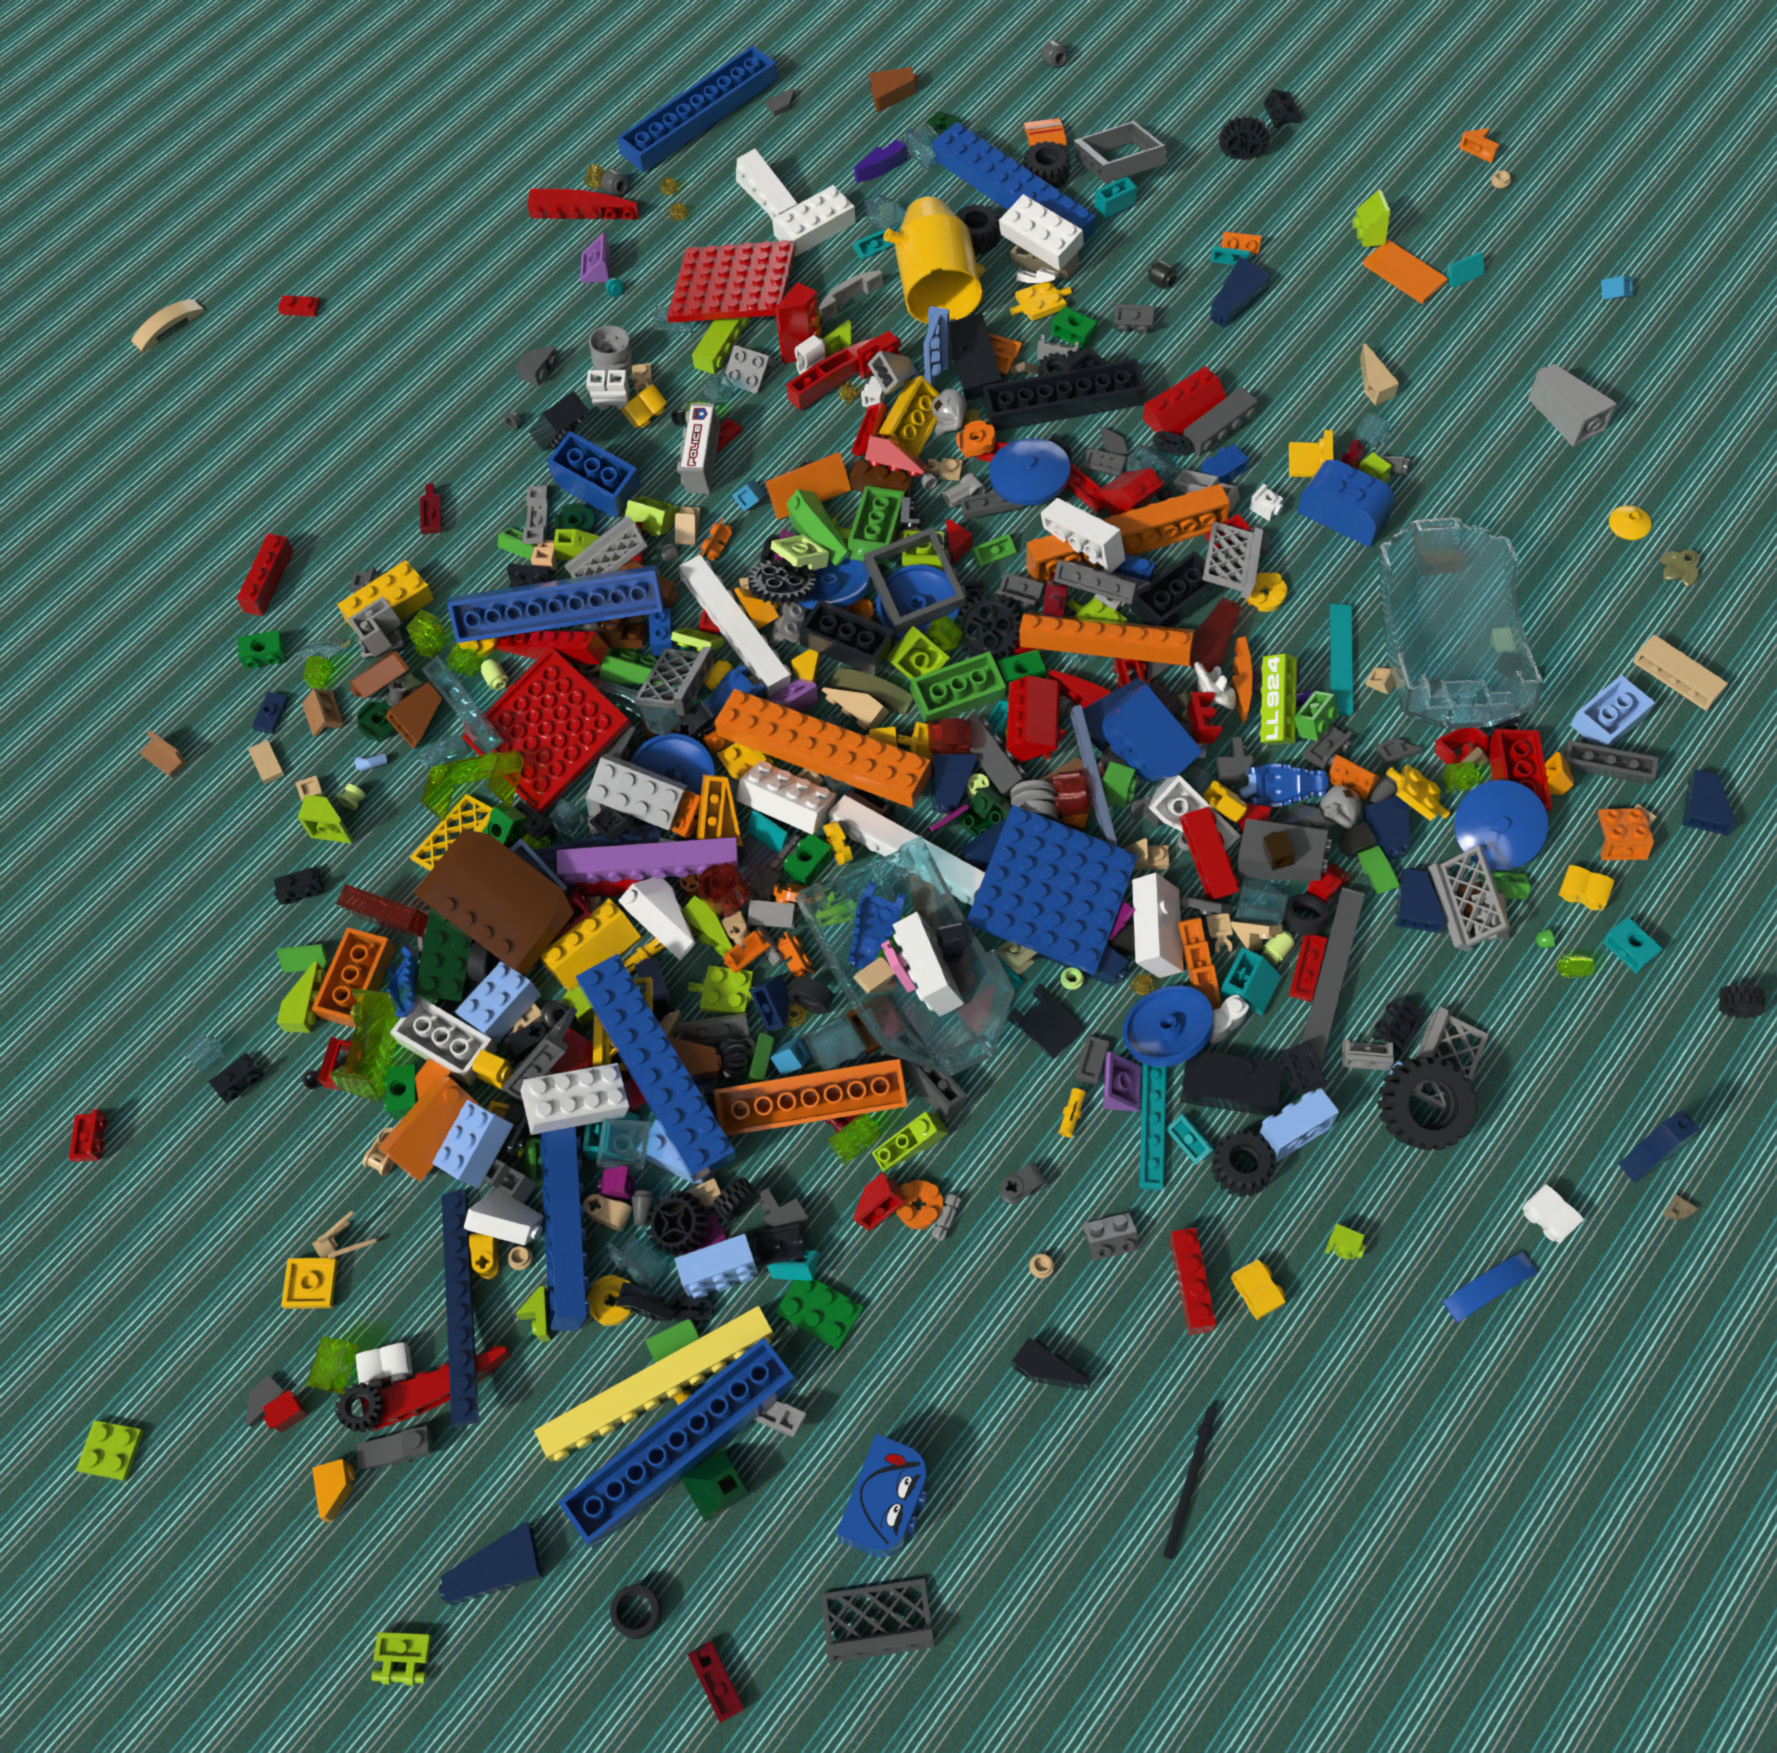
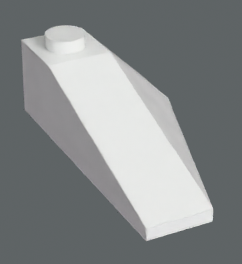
[1148,775,1241,852]
[618,877,695,960]

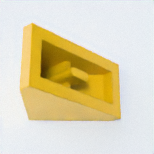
[791,649,821,684]

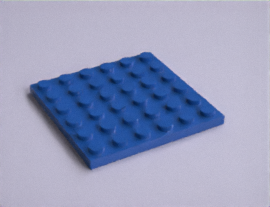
[966,805,1138,975]

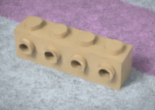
[1633,635,1728,711]

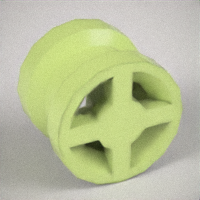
[967,774,989,799]
[338,784,366,810]

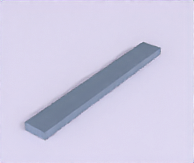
[1070,705,1118,847]

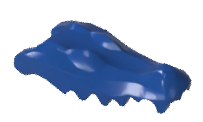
[705,665,767,734]
[1249,763,1329,807]
[848,881,906,969]
[386,943,418,1018]

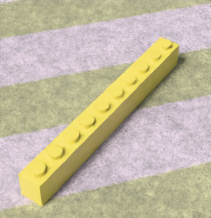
[534,1306,775,1462]

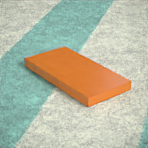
[1362,239,1448,304]
[765,452,851,520]

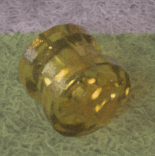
[584,164,605,188]

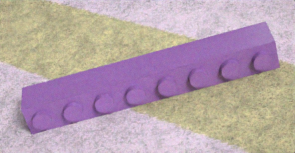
[557,837,739,885]

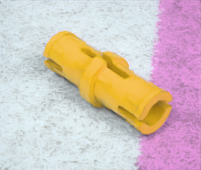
[623,937,666,974]
[1058,1088,1086,1138]

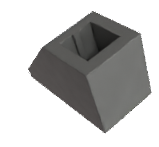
[515,346,559,387]

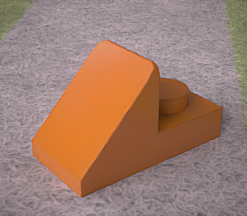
[1459,128,1499,163]

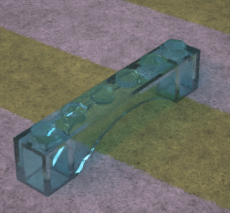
[422,655,504,755]
[578,671,680,737]

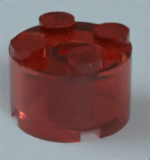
[927,718,972,756]
[1053,769,1090,817]
[697,863,751,917]

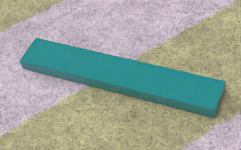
[1329,604,1353,716]
[1139,1064,1167,1191]

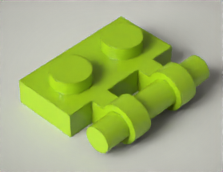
[371,1632,432,1686]

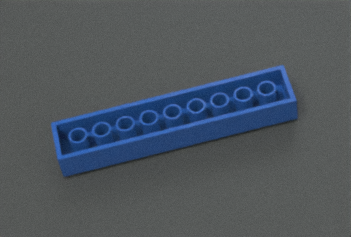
[617,45,778,173]
[932,122,1096,241]
[447,565,665,643]
[576,954,735,1182]
[540,1126,590,1332]
[558,1337,798,1548]

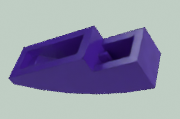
[854,139,907,183]

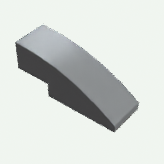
[1173,469,1240,512]

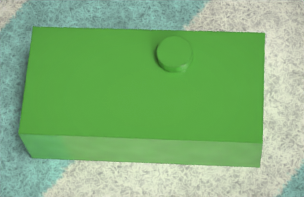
[848,486,905,565]
[910,651,1006,723]

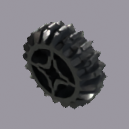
[1219,115,1270,160]
[645,1190,711,1257]

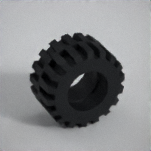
[1024,141,1070,189]
[955,204,1000,255]
[1211,1130,1276,1197]

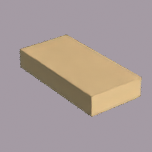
[248,740,284,784]

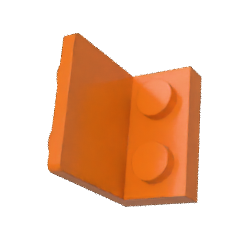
[1328,755,1380,800]
[1597,808,1654,860]

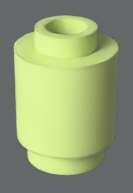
[481,659,509,690]
[1262,930,1295,965]

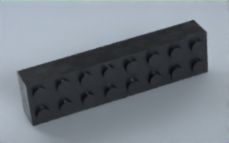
[983,358,1147,431]

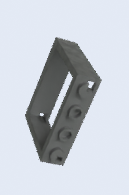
[1074,121,1167,183]
[863,527,968,634]

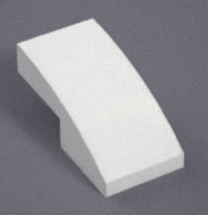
[1016,267,1060,283]

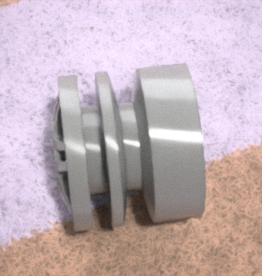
[589,325,633,379]
[1010,780,1058,823]

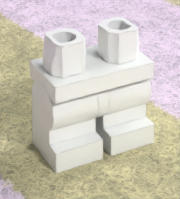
[586,370,629,410]

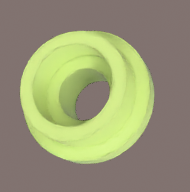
[1061,967,1084,990]

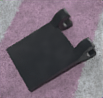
[1007,983,1085,1060]

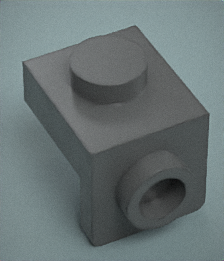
[349,567,380,593]
[1130,795,1164,828]

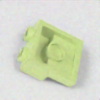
[771,534,829,571]

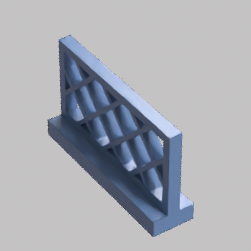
[923,306,951,389]

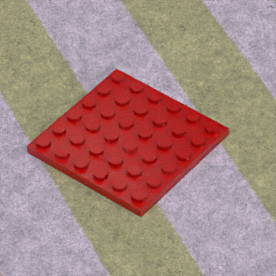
[667,240,796,323]
[462,647,632,815]

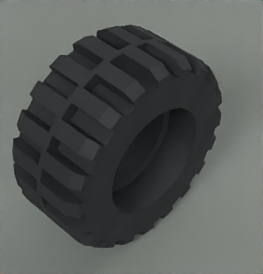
[1378,1057,1478,1151]

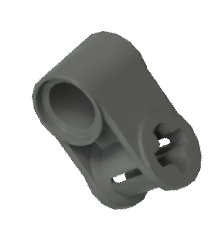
[387,673,425,707]
[1000,1162,1047,1204]

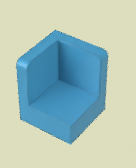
[1601,276,1633,300]
[732,478,765,511]
[770,1037,812,1076]

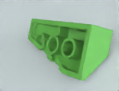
[786,489,850,566]
[599,647,689,684]

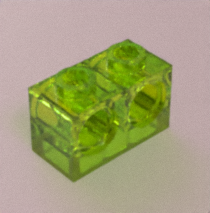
[406,609,448,659]
[828,1113,882,1166]

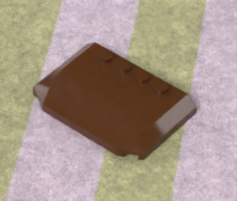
[414,829,574,976]

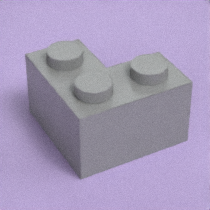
[348,596,402,658]

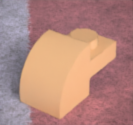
[531,540,558,571]

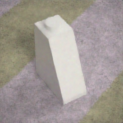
[464,1189,544,1245]

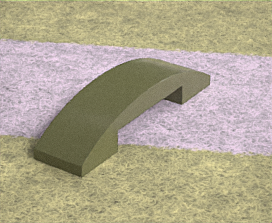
[829,668,914,716]

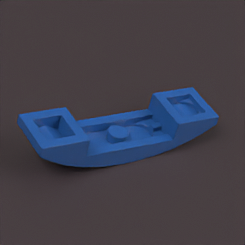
[1442,1252,1538,1323]

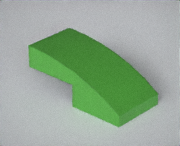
[1357,846,1400,895]

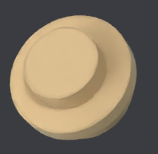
[1491,170,1511,188]
[508,1246,533,1271]
[1029,1254,1054,1279]

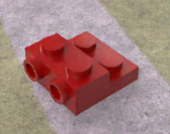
[857,331,902,380]

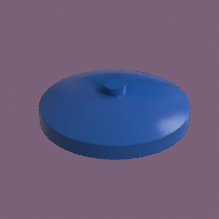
[989,438,1070,505]
[798,555,871,609]
[876,564,960,642]
[630,733,715,818]
[1454,780,1548,870]
[1123,986,1215,1067]

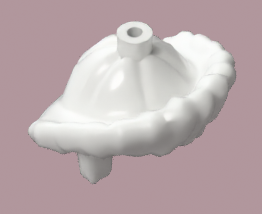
[1194,662,1236,709]

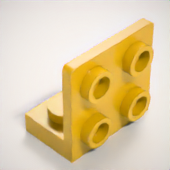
[1288,430,1333,477]

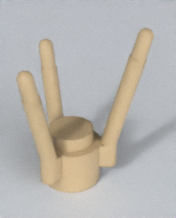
[312,1211,378,1260]

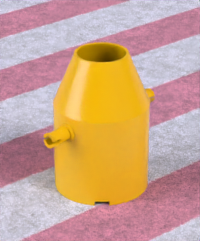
[884,197,985,324]

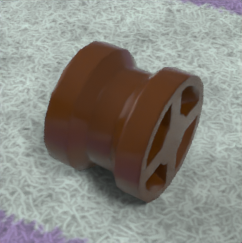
[680,874,704,898]

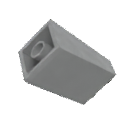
[1528,364,1616,447]

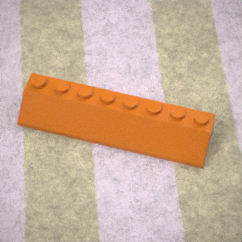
[1019,611,1195,666]
[713,1058,908,1136]

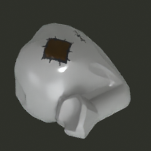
[931,389,967,436]
[1320,785,1361,829]

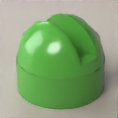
[1536,929,1555,948]

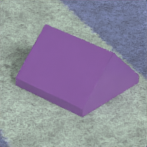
[580,232,611,283]
[765,678,818,713]
[1103,1052,1142,1111]

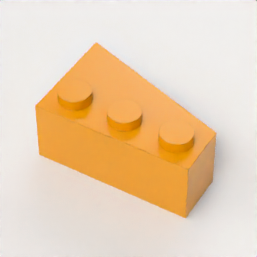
[696,774,743,846]

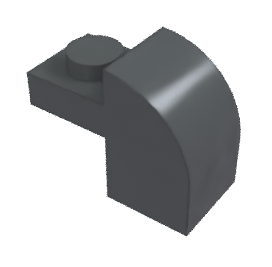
[1215,737,1253,787]
[759,1188,810,1229]

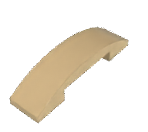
[131,299,205,353]

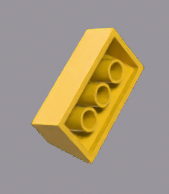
[879,375,940,457]
[540,899,642,991]

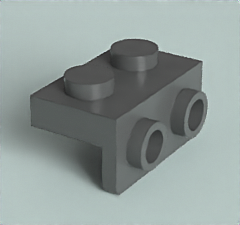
[1114,304,1154,333]
[995,572,1045,610]
[1303,725,1353,771]
[1082,1212,1139,1261]

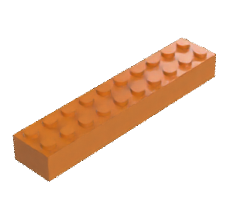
[1026,484,1230,583]
[715,689,931,808]

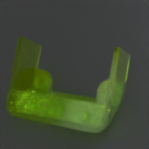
[420,750,524,821]
[330,988,401,1101]

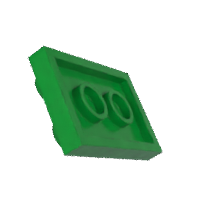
[775,1279,864,1352]

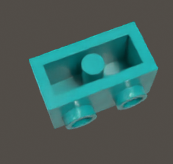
[1094,176,1137,219]

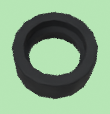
[1283,894,1329,936]
[467,941,498,983]
[788,977,834,1014]
[610,1584,662,1639]

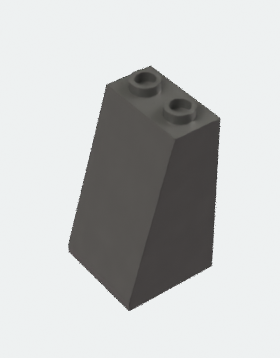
[1238,819,1332,881]

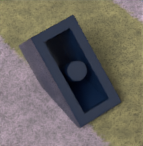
[749,974,790,1031]

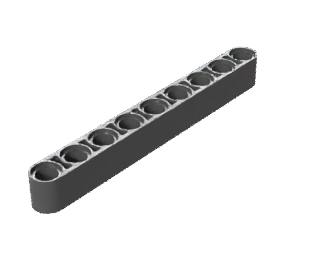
[1301,886,1365,1068]

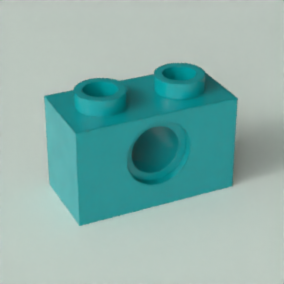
[1602,917,1662,974]

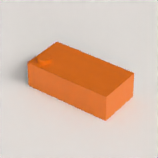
[312,927,396,1030]
[378,1075,481,1182]

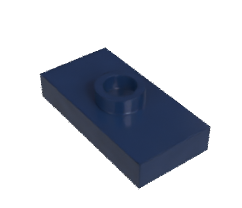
[252,692,289,734]

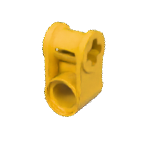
[469,1233,499,1280]

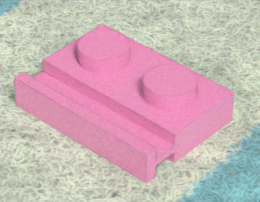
[881,940,916,993]

